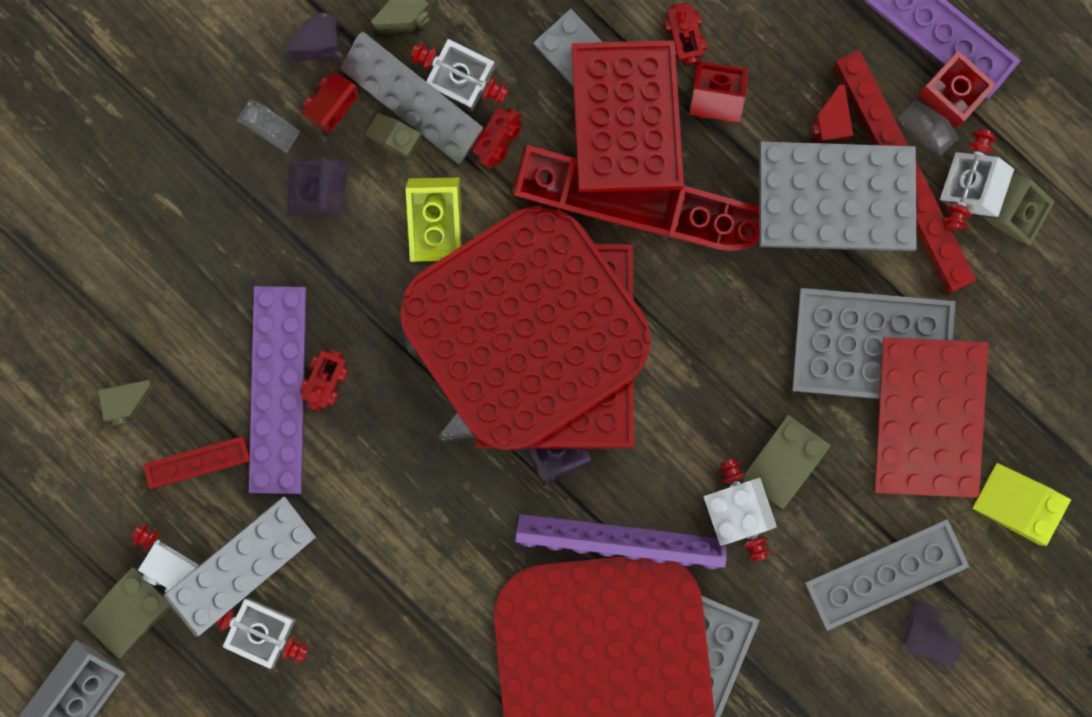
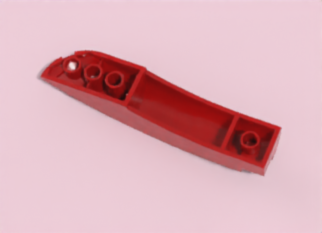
[512,145,759,251]

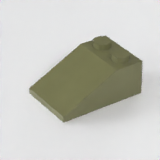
[742,415,831,510]
[82,567,172,660]

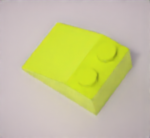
[405,177,462,262]
[972,463,1071,546]

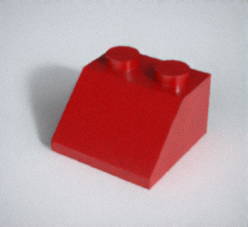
[918,50,996,129]
[689,61,748,123]
[302,72,360,135]
[809,84,853,144]

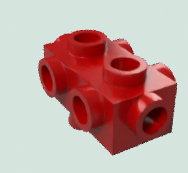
[663,3,707,66]
[472,107,523,169]
[300,349,349,412]

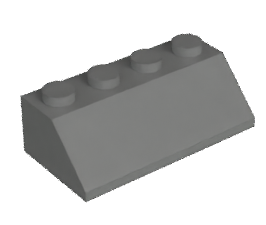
[19,640,126,717]

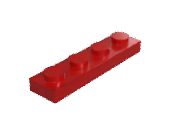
[143,436,250,490]

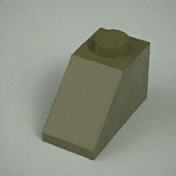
[365,113,422,160]
[98,380,154,426]

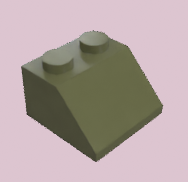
[371,0,431,36]
[982,173,1055,246]

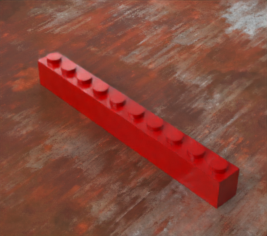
[833,50,976,295]

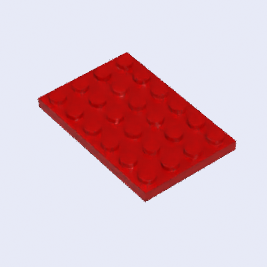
[571,40,684,192]
[874,337,989,498]

